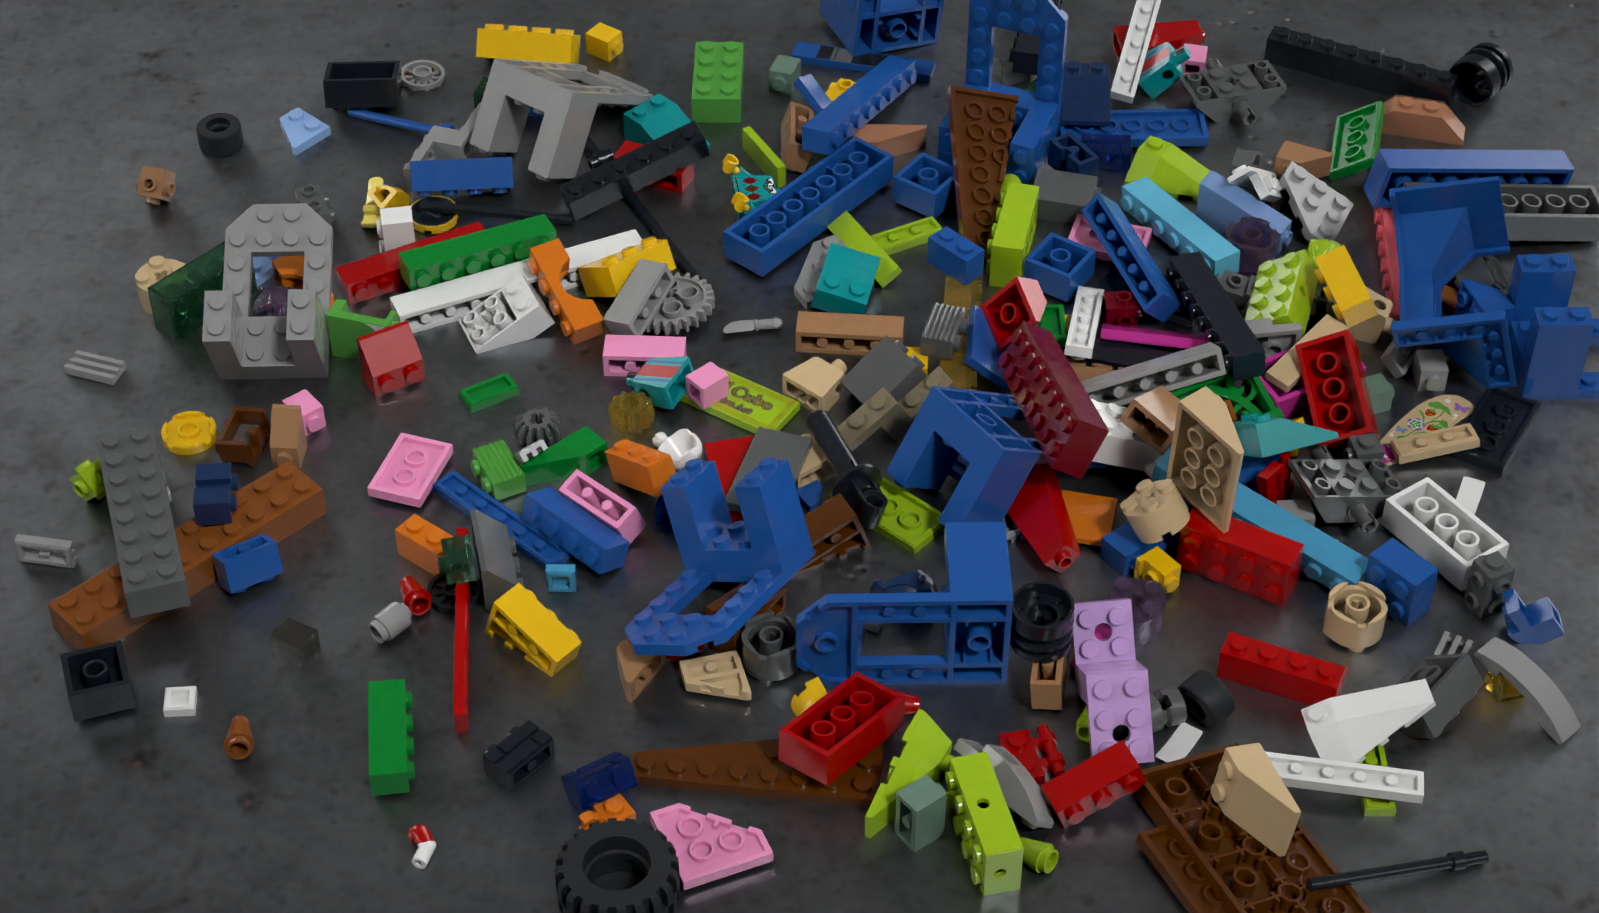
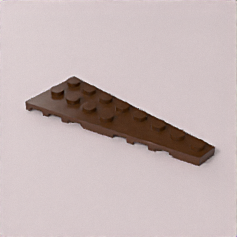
[947,85,1018,265]
[628,739,886,808]

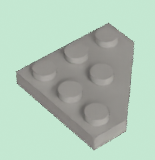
[1279,161,1354,242]
[794,235,875,310]

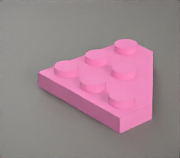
[650,803,774,890]

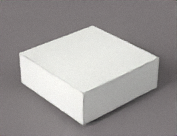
[163,686,198,717]

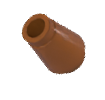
[223,715,255,760]

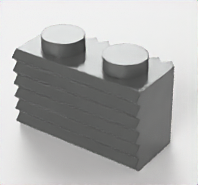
[920,302,969,360]

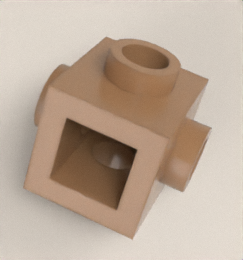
[136,165,176,205]

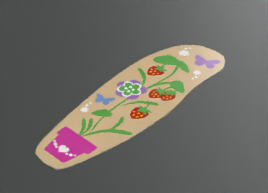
[1380,394,1474,466]

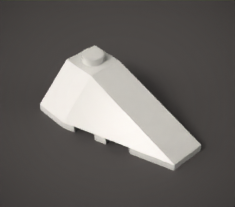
[1301,679,1436,763]

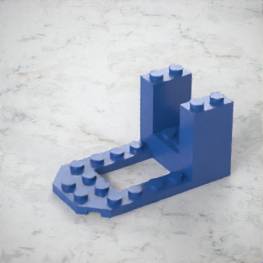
[819,0,944,57]
[937,0,1069,185]
[1507,254,1599,399]
[886,386,1108,526]
[624,457,815,656]
[796,522,1013,686]

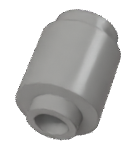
[367,601,412,644]

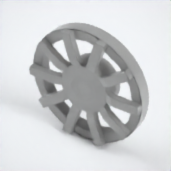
[401,60,445,92]

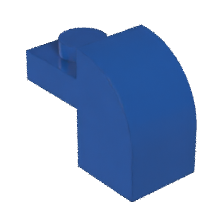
[1502,588,1565,644]

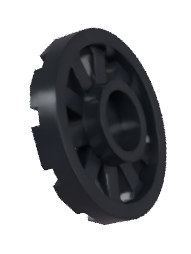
[427,569,482,615]

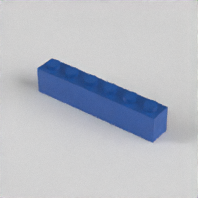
[1081,193,1182,322]

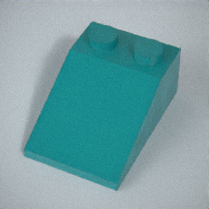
[623,93,710,149]
[811,243,881,314]
[1233,412,1339,458]

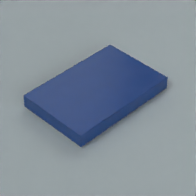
[965,305,1009,391]

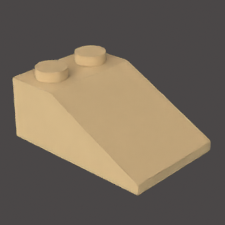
[1211,742,1301,857]

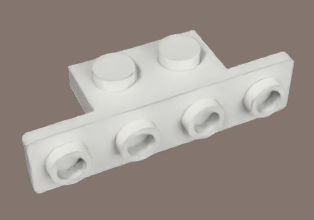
[1227,165,1283,202]

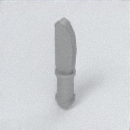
[723,317,783,334]

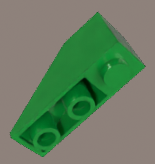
[520,426,608,487]

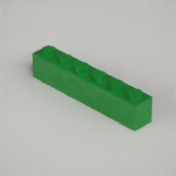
[398,214,557,291]

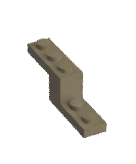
[837,366,958,452]

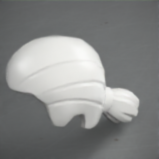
[652,428,703,472]

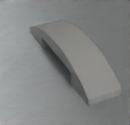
[1474,637,1581,746]

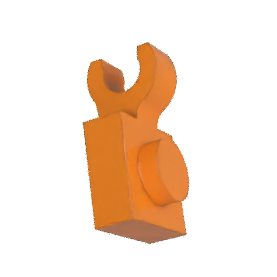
[579,793,636,830]

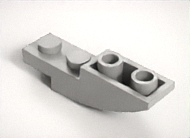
[953,738,1054,830]

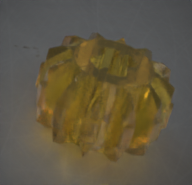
[608,390,655,435]

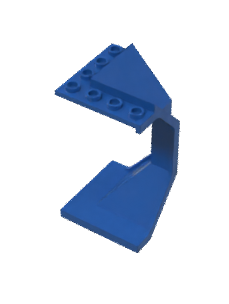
[1389,176,1517,389]

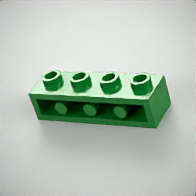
[368,679,415,796]

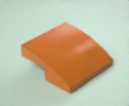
[1062,490,1118,547]

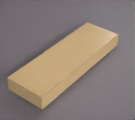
[1390,423,1480,465]

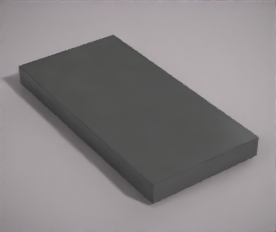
[725,427,812,512]

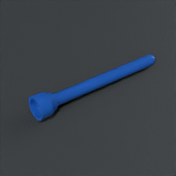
[347,108,455,134]

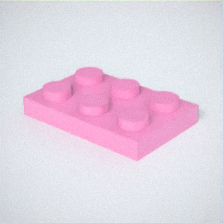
[1068,214,1153,262]
[367,433,453,508]

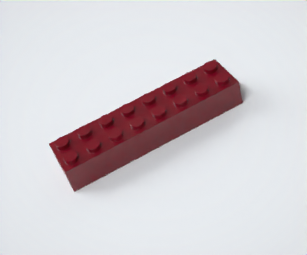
[998,321,1109,479]

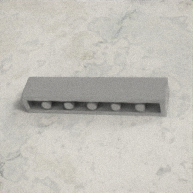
[1080,342,1227,406]

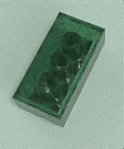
[147,241,258,342]

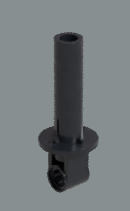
[806,410,888,529]

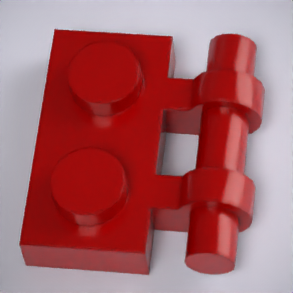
[1256,451,1294,504]
[998,724,1066,785]

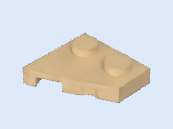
[679,650,752,701]

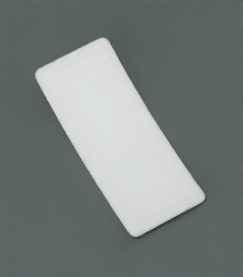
[1456,476,1485,514]
[1155,722,1203,763]

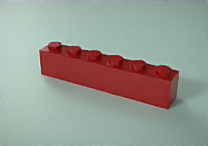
[335,221,485,306]

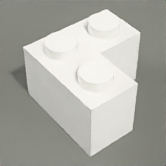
[376,206,415,253]

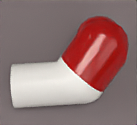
[407,824,436,869]

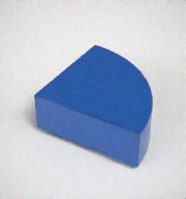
[797,480,822,513]

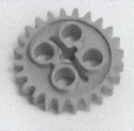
[645,272,715,336]

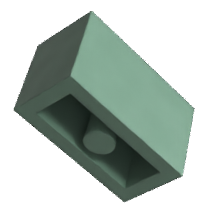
[895,774,947,853]

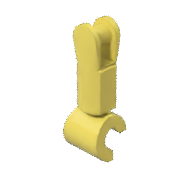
[361,177,384,229]

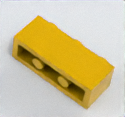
[1314,245,1378,328]

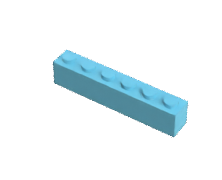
[1120,177,1240,276]

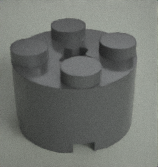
[741,613,800,685]

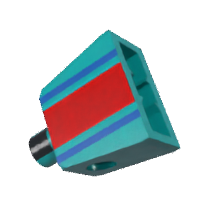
[1138,42,1192,99]
[626,356,694,410]

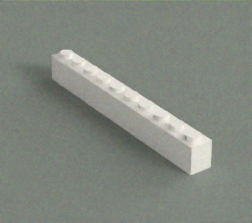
[390,229,642,333]

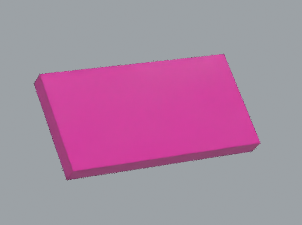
[1101,323,1206,349]

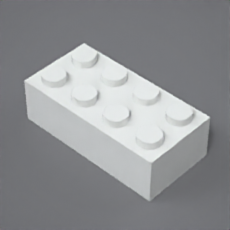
[1090,398,1162,471]
[1381,477,1509,592]

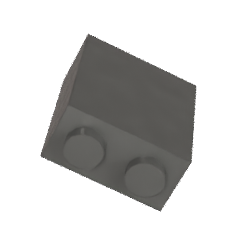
[1034,168,1102,225]
[840,335,927,404]

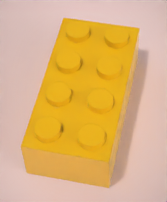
[476,24,581,64]

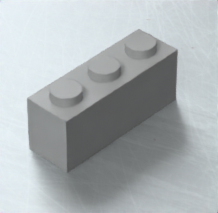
[603,259,676,336]

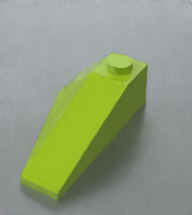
[1124,135,1210,201]
[865,709,954,838]

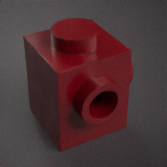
[1102,291,1142,327]

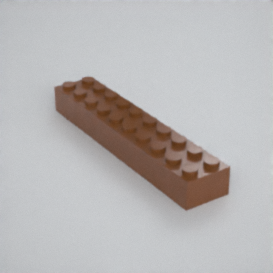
[48,461,327,650]

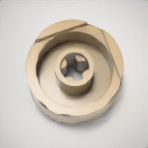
[135,255,193,317]
[1120,479,1190,544]
[1323,581,1388,653]

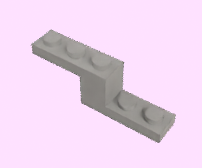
[403,103,481,189]

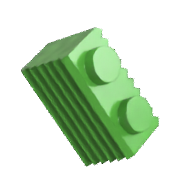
[470,439,527,501]

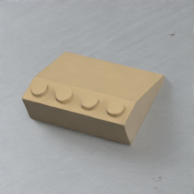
[1166,386,1244,534]

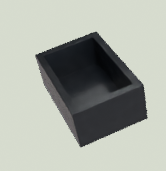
[323,60,403,111]

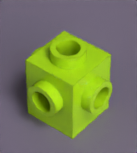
[69,458,106,502]

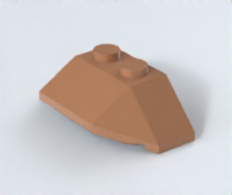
[1382,94,1466,146]

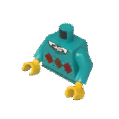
[722,154,784,220]

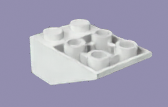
[458,274,555,354]

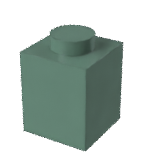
[769,54,801,94]
[1365,373,1395,414]

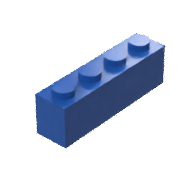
[409,157,513,196]
[521,487,630,574]

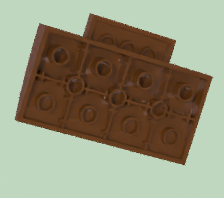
[1133,743,1372,913]

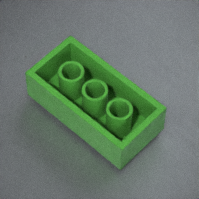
[692,41,744,123]

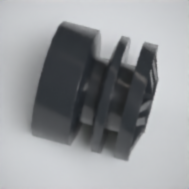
[1449,42,1513,106]
[1010,582,1075,663]

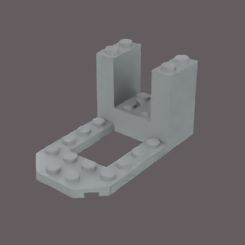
[469,58,653,181]
[202,203,334,380]

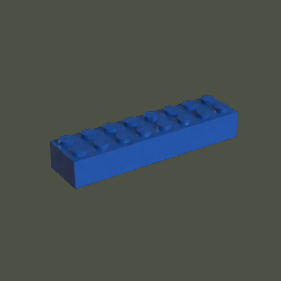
[723,136,894,277]
[1363,149,1575,208]

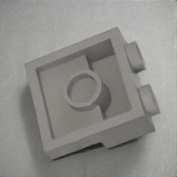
[1245,318,1303,358]

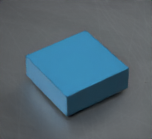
[545,564,577,592]

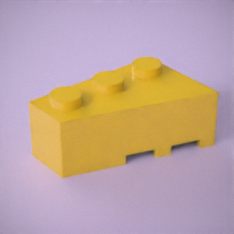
[578,236,676,297]
[485,583,582,677]

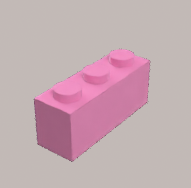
[603,334,687,377]
[558,469,647,545]

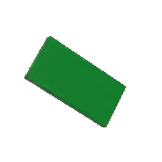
[1329,101,1385,181]

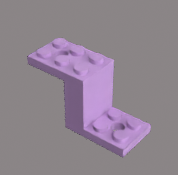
[1073,598,1155,763]

